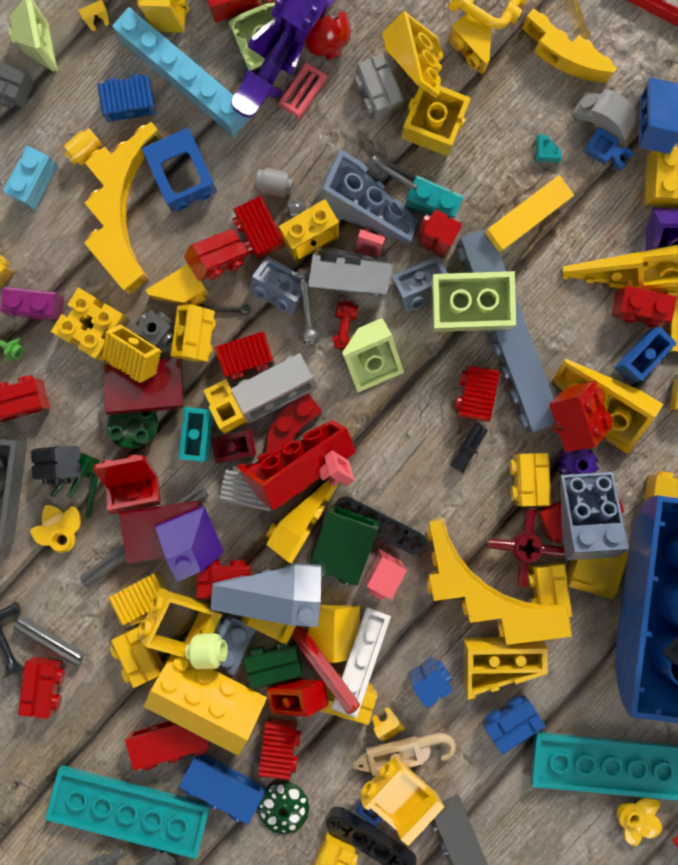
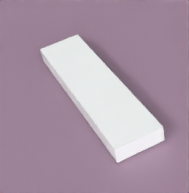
[331,607,391,718]

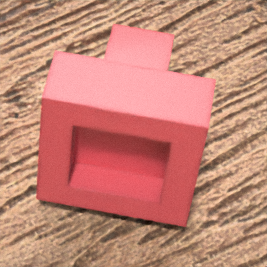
[354,228,385,257]
[319,451,355,486]

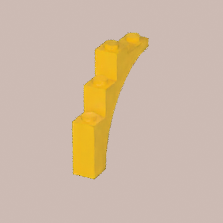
[84,122,163,295]
[427,517,572,645]

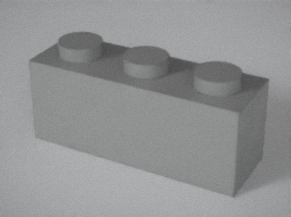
[231,353,318,423]

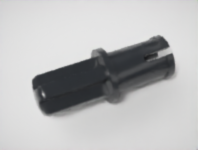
[450,423,488,473]

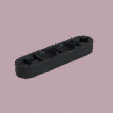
[334,496,426,554]
[326,807,417,865]

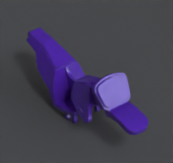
[231,0,334,118]

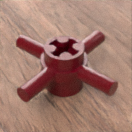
[487,508,566,587]

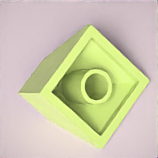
[8,0,58,72]
[342,318,404,392]

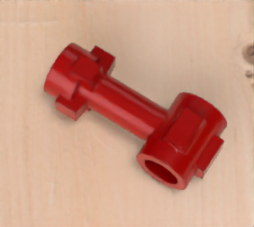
[332,300,358,350]

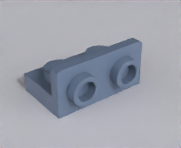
[249,256,309,315]
[391,256,448,312]
[214,614,256,675]

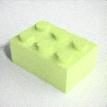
[431,271,516,332]

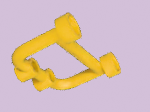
[447,0,527,30]

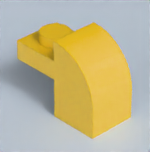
[203,379,248,434]

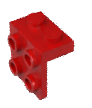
[93,455,161,515]

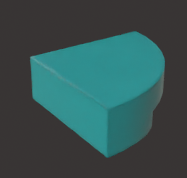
[535,134,562,163]

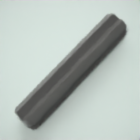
[13,616,85,666]

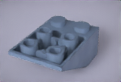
[560,472,629,560]

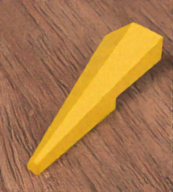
[563,245,678,296]

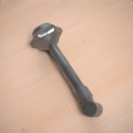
[298,268,323,345]

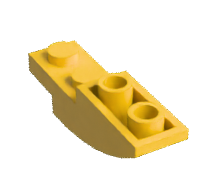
[522,9,618,83]

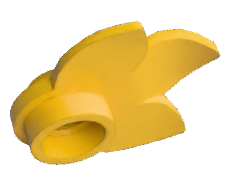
[30,505,81,553]
[616,797,662,847]

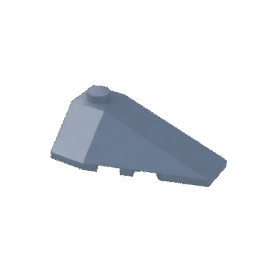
[312,149,419,244]
[211,563,321,627]

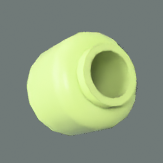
[186,633,228,669]

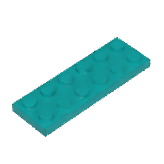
[530,732,678,801]
[45,765,210,859]

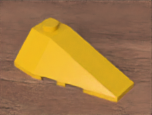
[382,10,443,98]
[552,359,663,454]
[266,479,339,564]

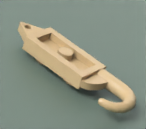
[353,733,456,776]

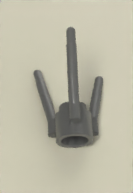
[366,154,417,197]

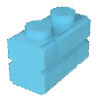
[3,145,58,210]

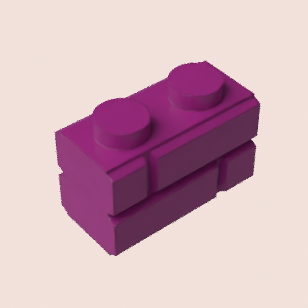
[0,287,64,322]

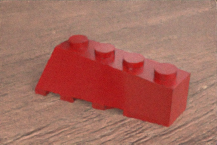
[237,420,356,510]

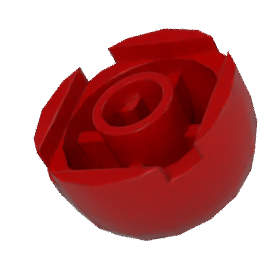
[304,11,351,60]

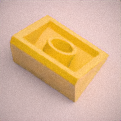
[309,604,360,663]

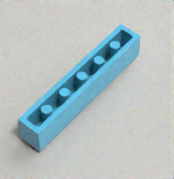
[112,7,250,137]

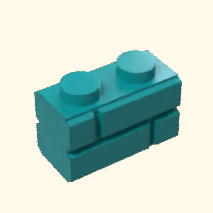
[404,176,464,219]
[178,407,213,462]

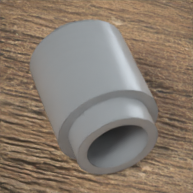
[255,168,294,199]

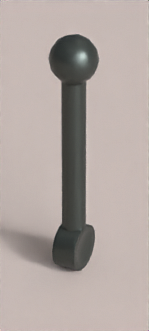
[199,304,251,315]

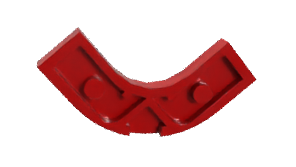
[267,393,323,498]

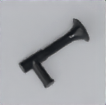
[0,602,24,679]

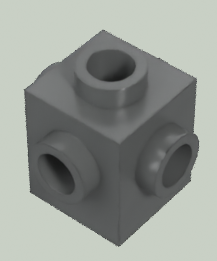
[135,310,174,350]

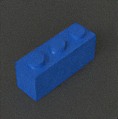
[639,77,678,154]
[179,753,266,824]

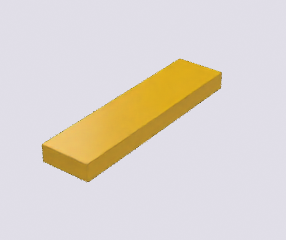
[484,175,574,253]

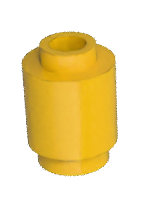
[63,128,103,166]

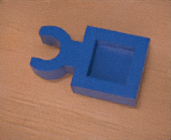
[583,127,633,170]

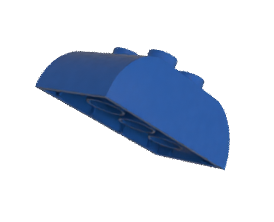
[616,495,678,723]

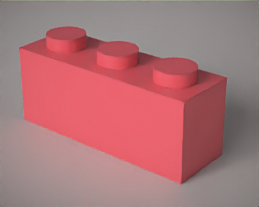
[364,548,407,600]

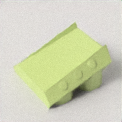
[229,3,275,71]

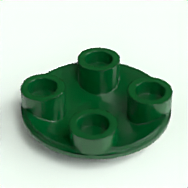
[107,411,158,449]

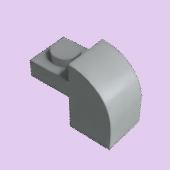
[573,89,638,140]

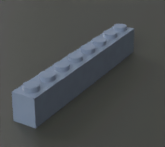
[456,228,556,433]

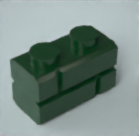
[244,641,303,690]

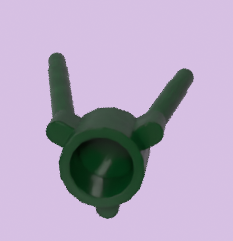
[50,452,100,518]

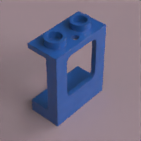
[142,127,217,211]

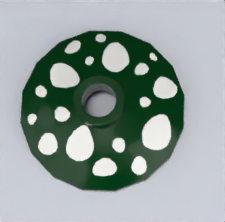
[258,781,309,834]

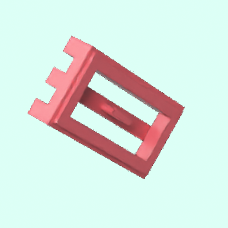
[278,62,327,120]

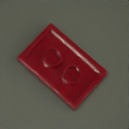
[104,358,184,415]
[119,500,199,564]

